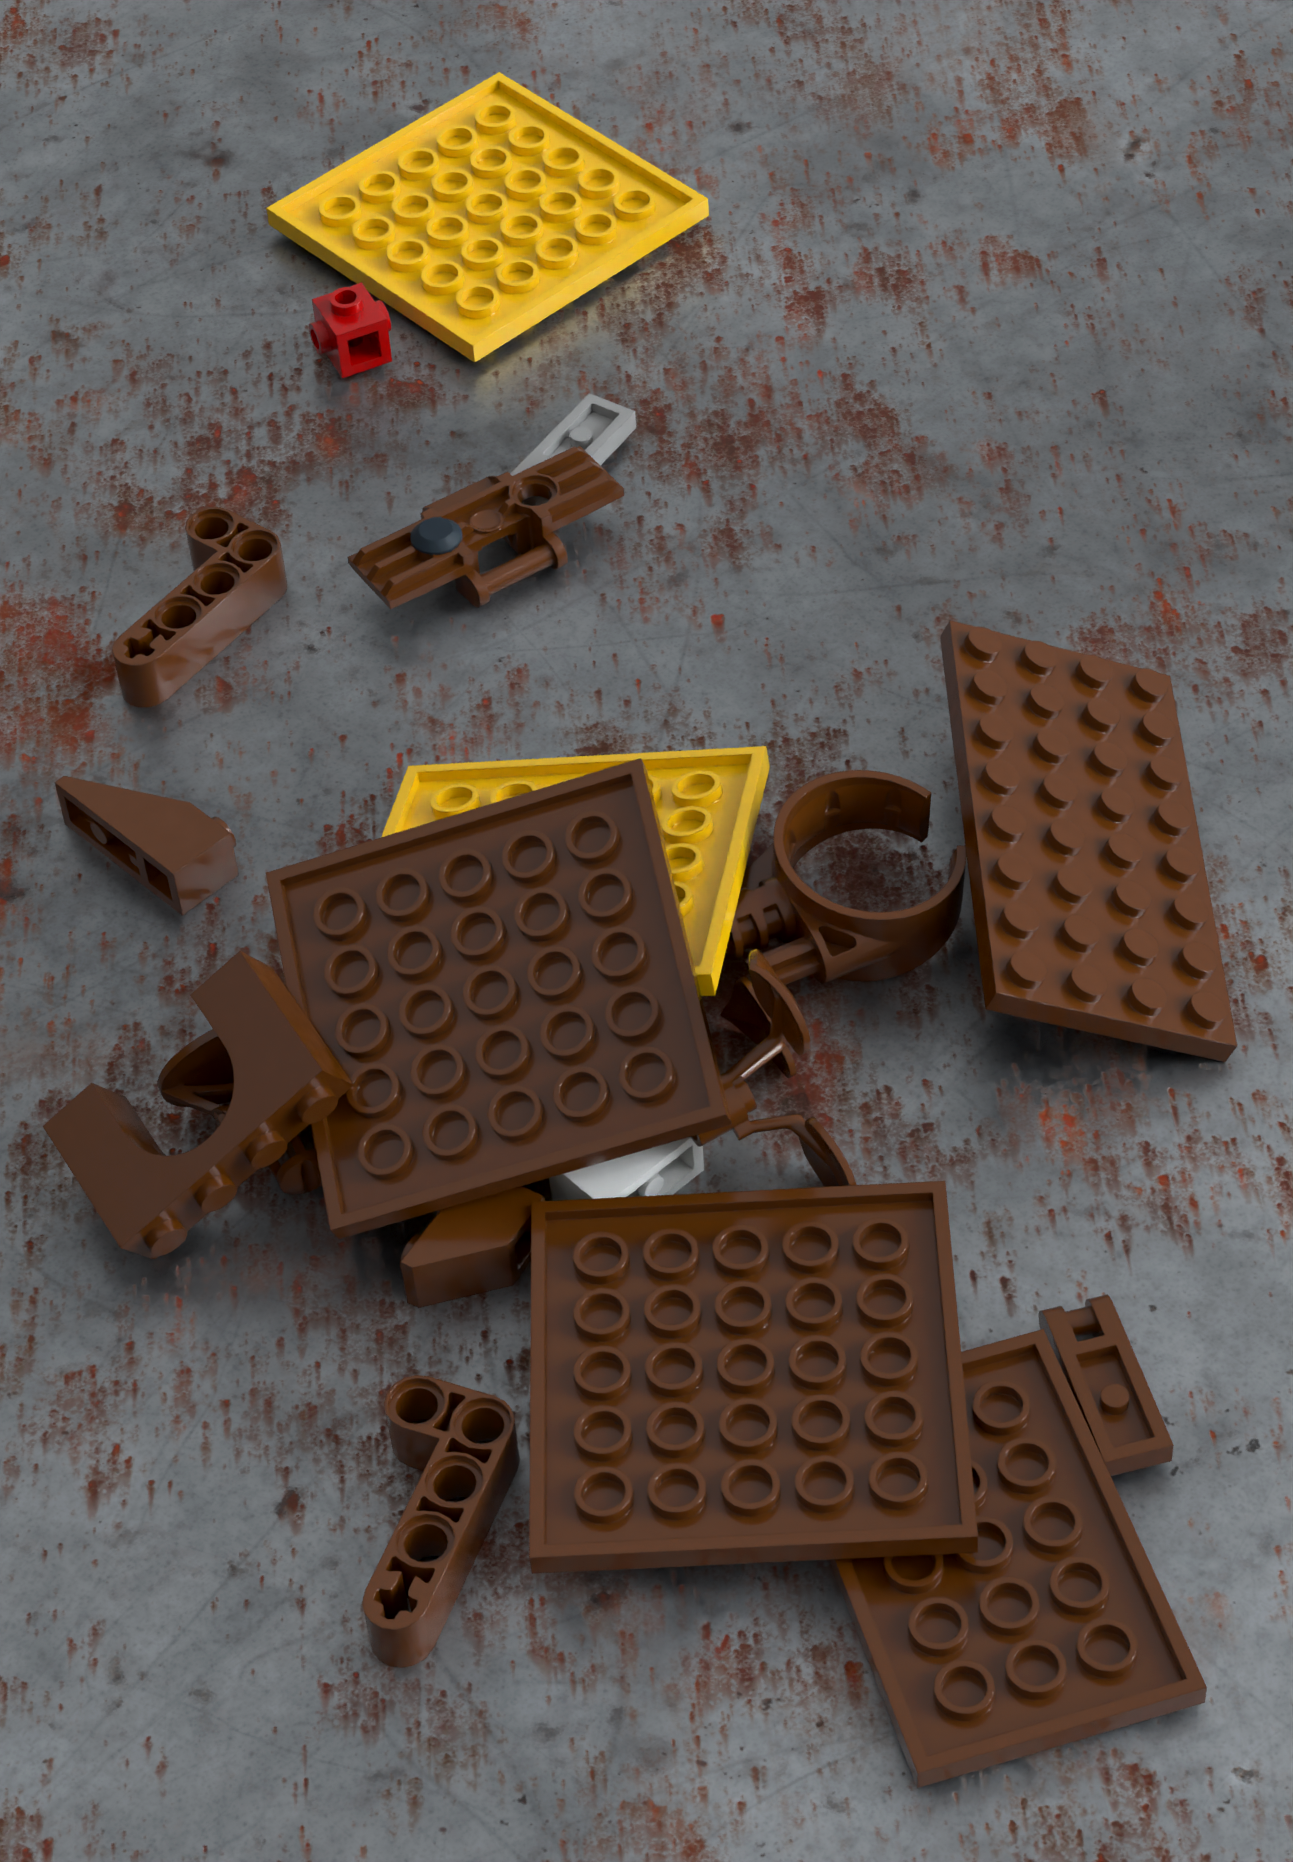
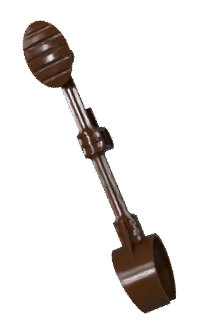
[157,770,967,1195]

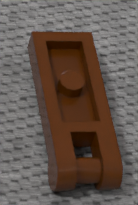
[1038,1294,1174,1476]

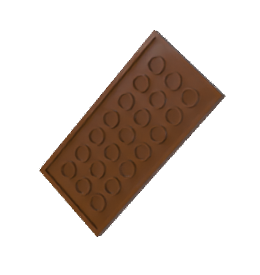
[940,620,1237,1062]

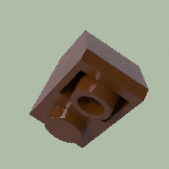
[400,1186,545,1308]

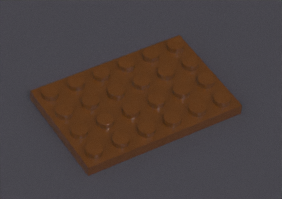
[829,1329,1207,1788]

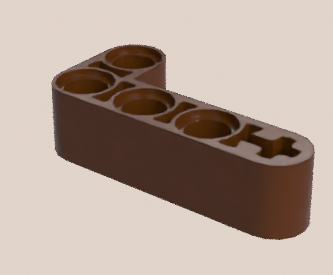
[112,507,288,707]
[362,1375,520,1668]

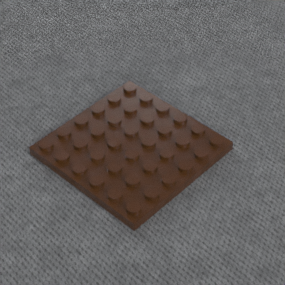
[266,758,732,1239]
[529,1181,978,1574]

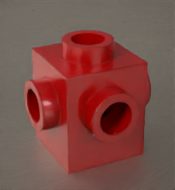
[309,283,392,378]

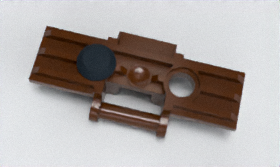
[347,446,624,609]

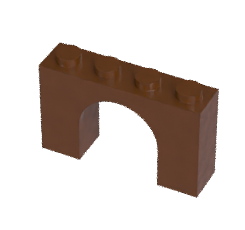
[43,951,354,1260]

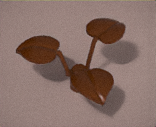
[691,948,857,1187]

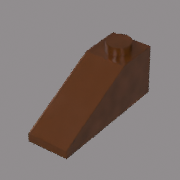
[55,776,239,916]

